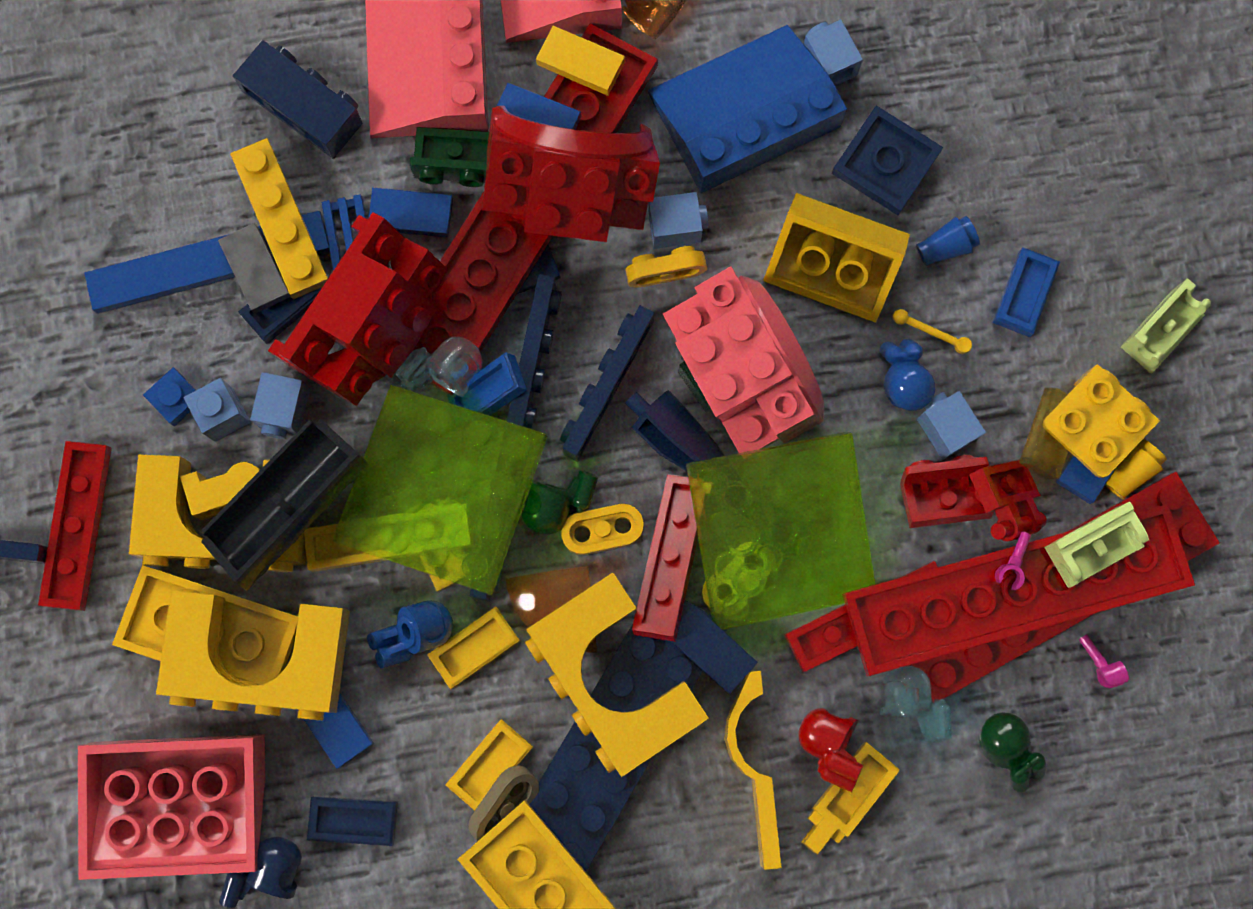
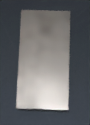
[218,223,291,314]

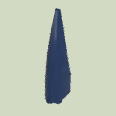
[625,390,764,529]

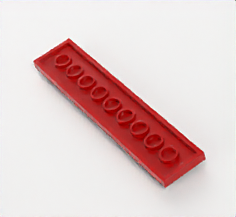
[400,23,658,395]

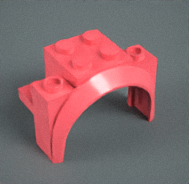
[663,266,824,460]

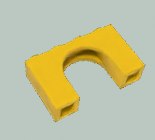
[129,454,309,572]
[525,573,709,777]
[156,590,350,720]

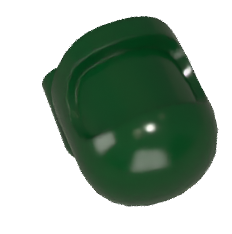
[521,470,598,535]
[979,712,1046,792]

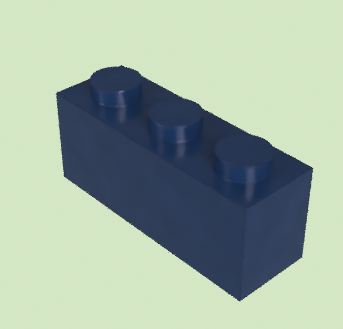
[233,40,363,159]

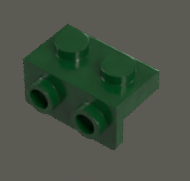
[410,127,489,187]

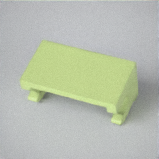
[1121,278,1211,374]
[1044,502,1149,588]

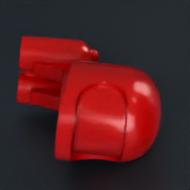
[798,708,863,793]

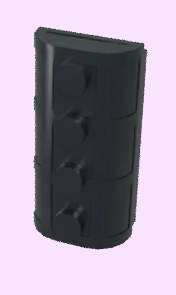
[201,419,369,591]

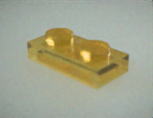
[1019,388,1068,479]

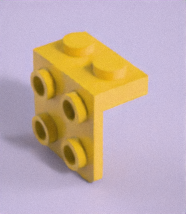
[1043,364,1160,478]

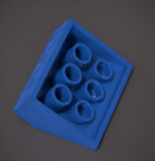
[648,25,847,193]

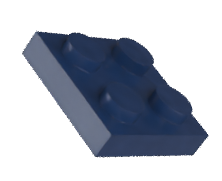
[831,105,943,216]

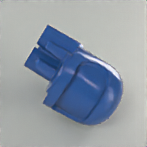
[880,339,936,411]
[367,600,453,668]

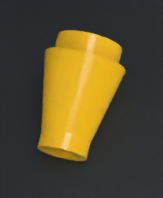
[1105,439,1167,500]

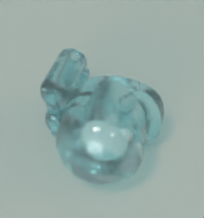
[395,337,483,397]
[880,666,952,743]

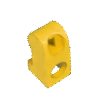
[180,462,260,520]

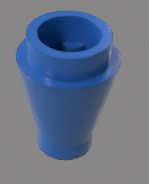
[916,216,980,266]

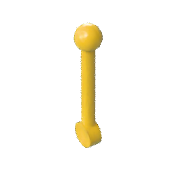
[893,309,972,354]

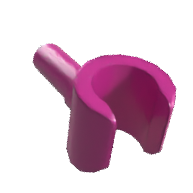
[995,532,1031,590]
[1078,634,1129,688]

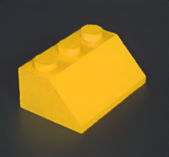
[763,193,910,323]

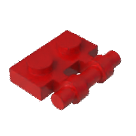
[969,459,1047,542]

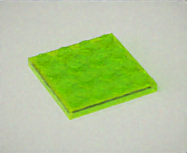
[332,385,548,596]
[686,432,876,630]

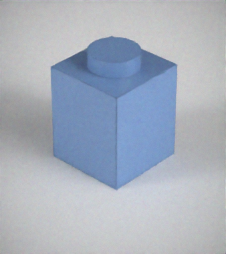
[803,19,863,86]
[648,192,709,249]
[250,372,310,439]
[183,377,251,442]
[917,391,986,460]

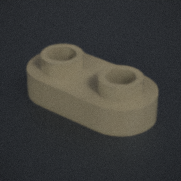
[468,766,539,841]

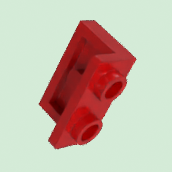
[900,455,994,528]

